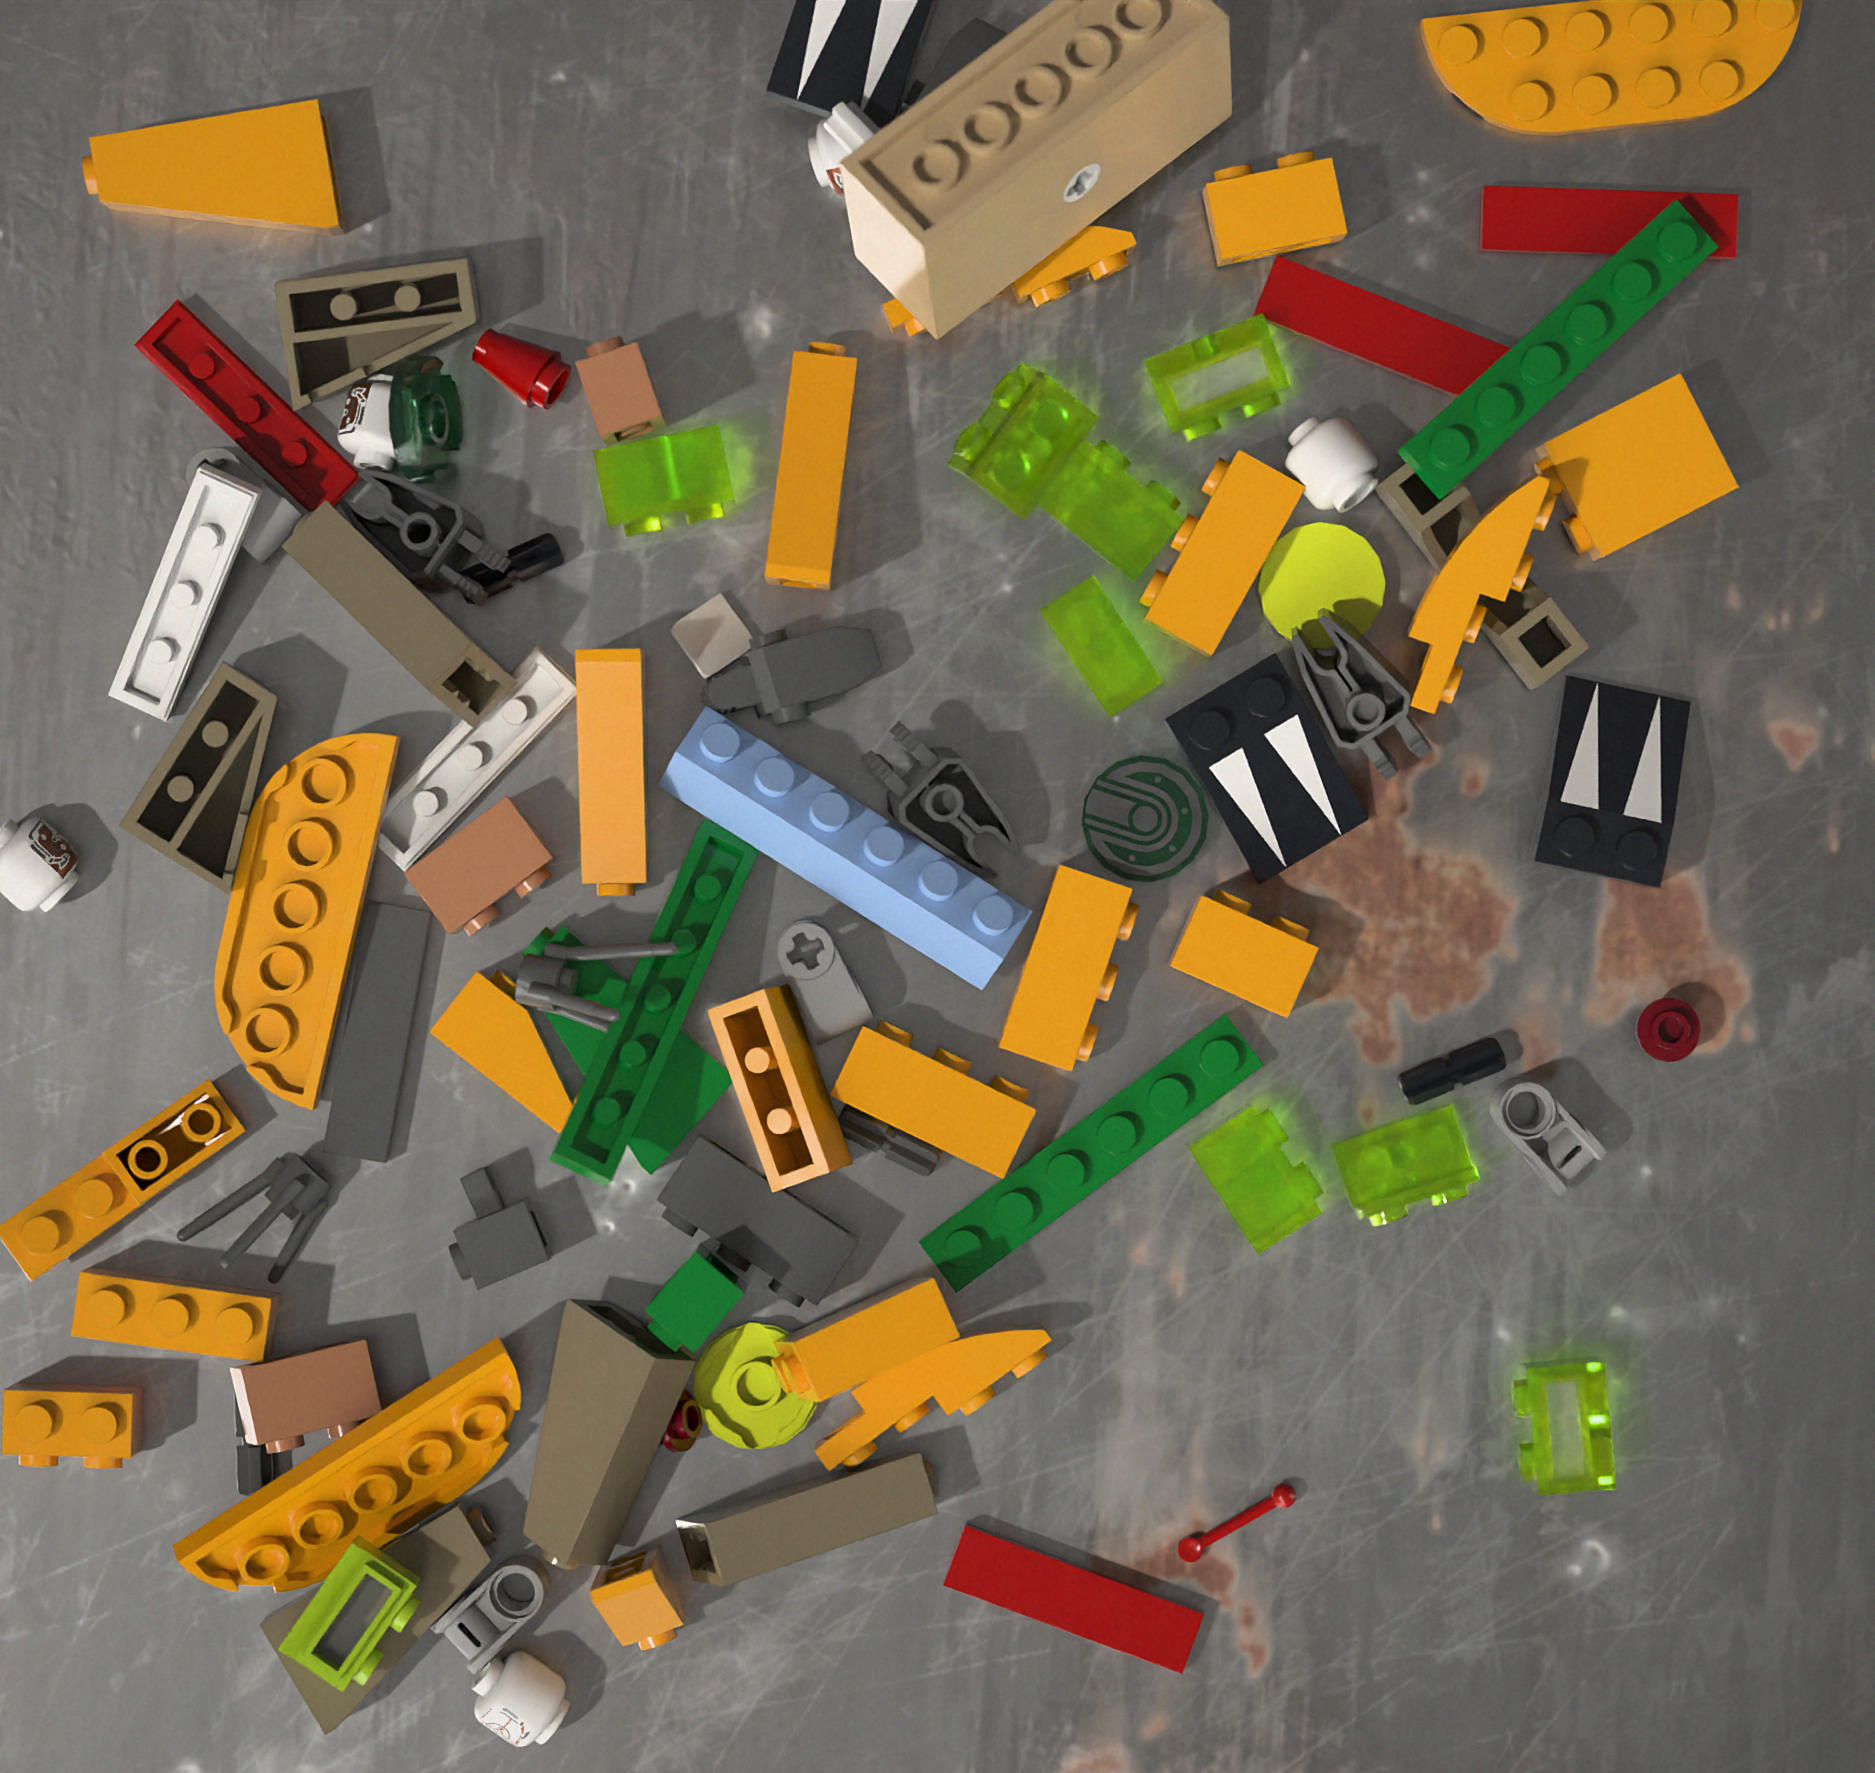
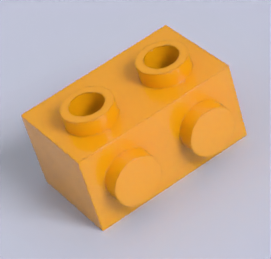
[1202,151,1348,267]
[1167,889,1319,1018]
[1,1382,144,1469]

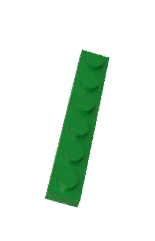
[1397,200,1719,500]
[548,819,759,1187]
[918,1013,1263,1293]

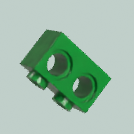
[644,1243,748,1353]

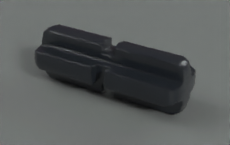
[458,533,564,604]
[1397,1038,1507,1106]

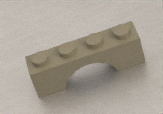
[1374,463,1590,690]

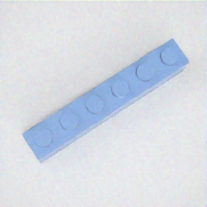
[658,706,1033,990]

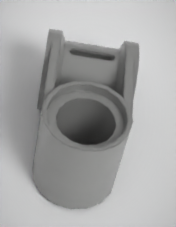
[185,447,304,564]
[777,919,875,1046]
[1489,1078,1608,1198]
[430,1554,551,1674]

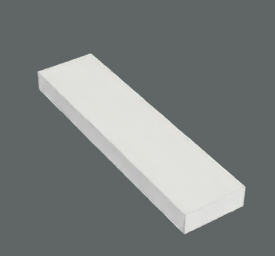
[108,463,263,721]
[377,644,576,872]

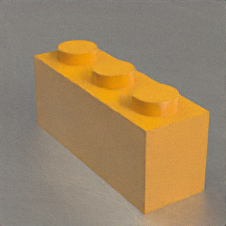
[1139,450,1306,658]
[997,864,1139,1072]
[707,983,853,1193]
[830,1019,1037,1179]
[71,1266,281,1363]

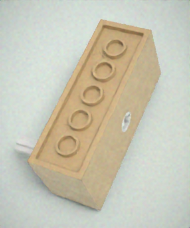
[824,0,1232,340]

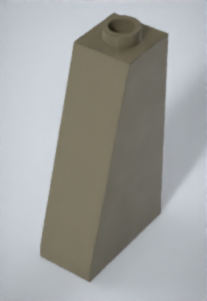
[281,500,518,728]
[522,1299,696,1570]
[675,1451,940,1587]
[259,1498,498,1735]

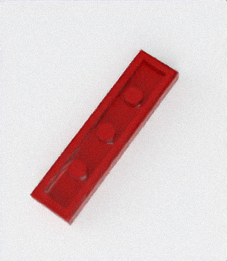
[1479,185,1738,260]
[1252,255,1511,398]
[134,299,363,512]
[943,1523,1204,1674]

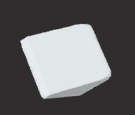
[668,593,753,682]

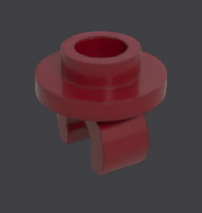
[1636,998,1701,1062]
[658,1389,703,1452]

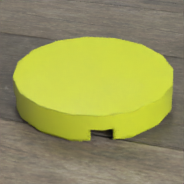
[1257,522,1386,650]
[693,1321,817,1449]

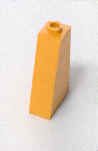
[82,99,346,236]
[765,342,858,591]
[575,648,649,896]

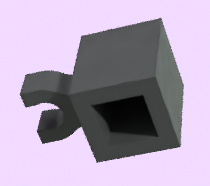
[449,1167,553,1290]

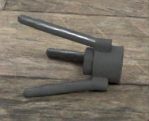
[515,942,678,1033]
[176,1153,332,1284]

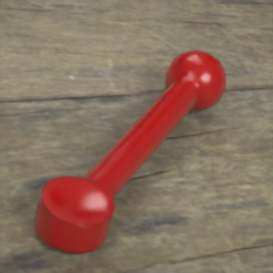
[1178,1483,1297,1563]

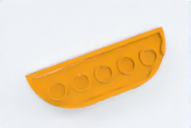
[1420,0,1802,136]
[214,732,401,1110]
[172,1336,521,1593]

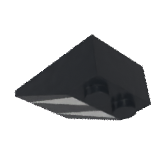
[765,0,937,130]
[1161,653,1368,885]
[1525,675,1691,888]

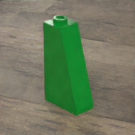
[521,925,733,1175]

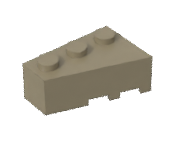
[274,255,480,412]
[119,660,278,895]

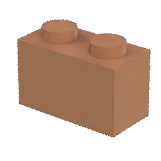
[575,336,667,447]
[404,796,556,937]
[230,1338,382,1454]

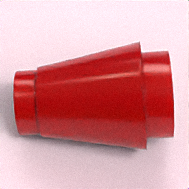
[472,328,571,410]

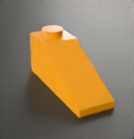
[429,968,575,1133]
[589,1544,686,1650]

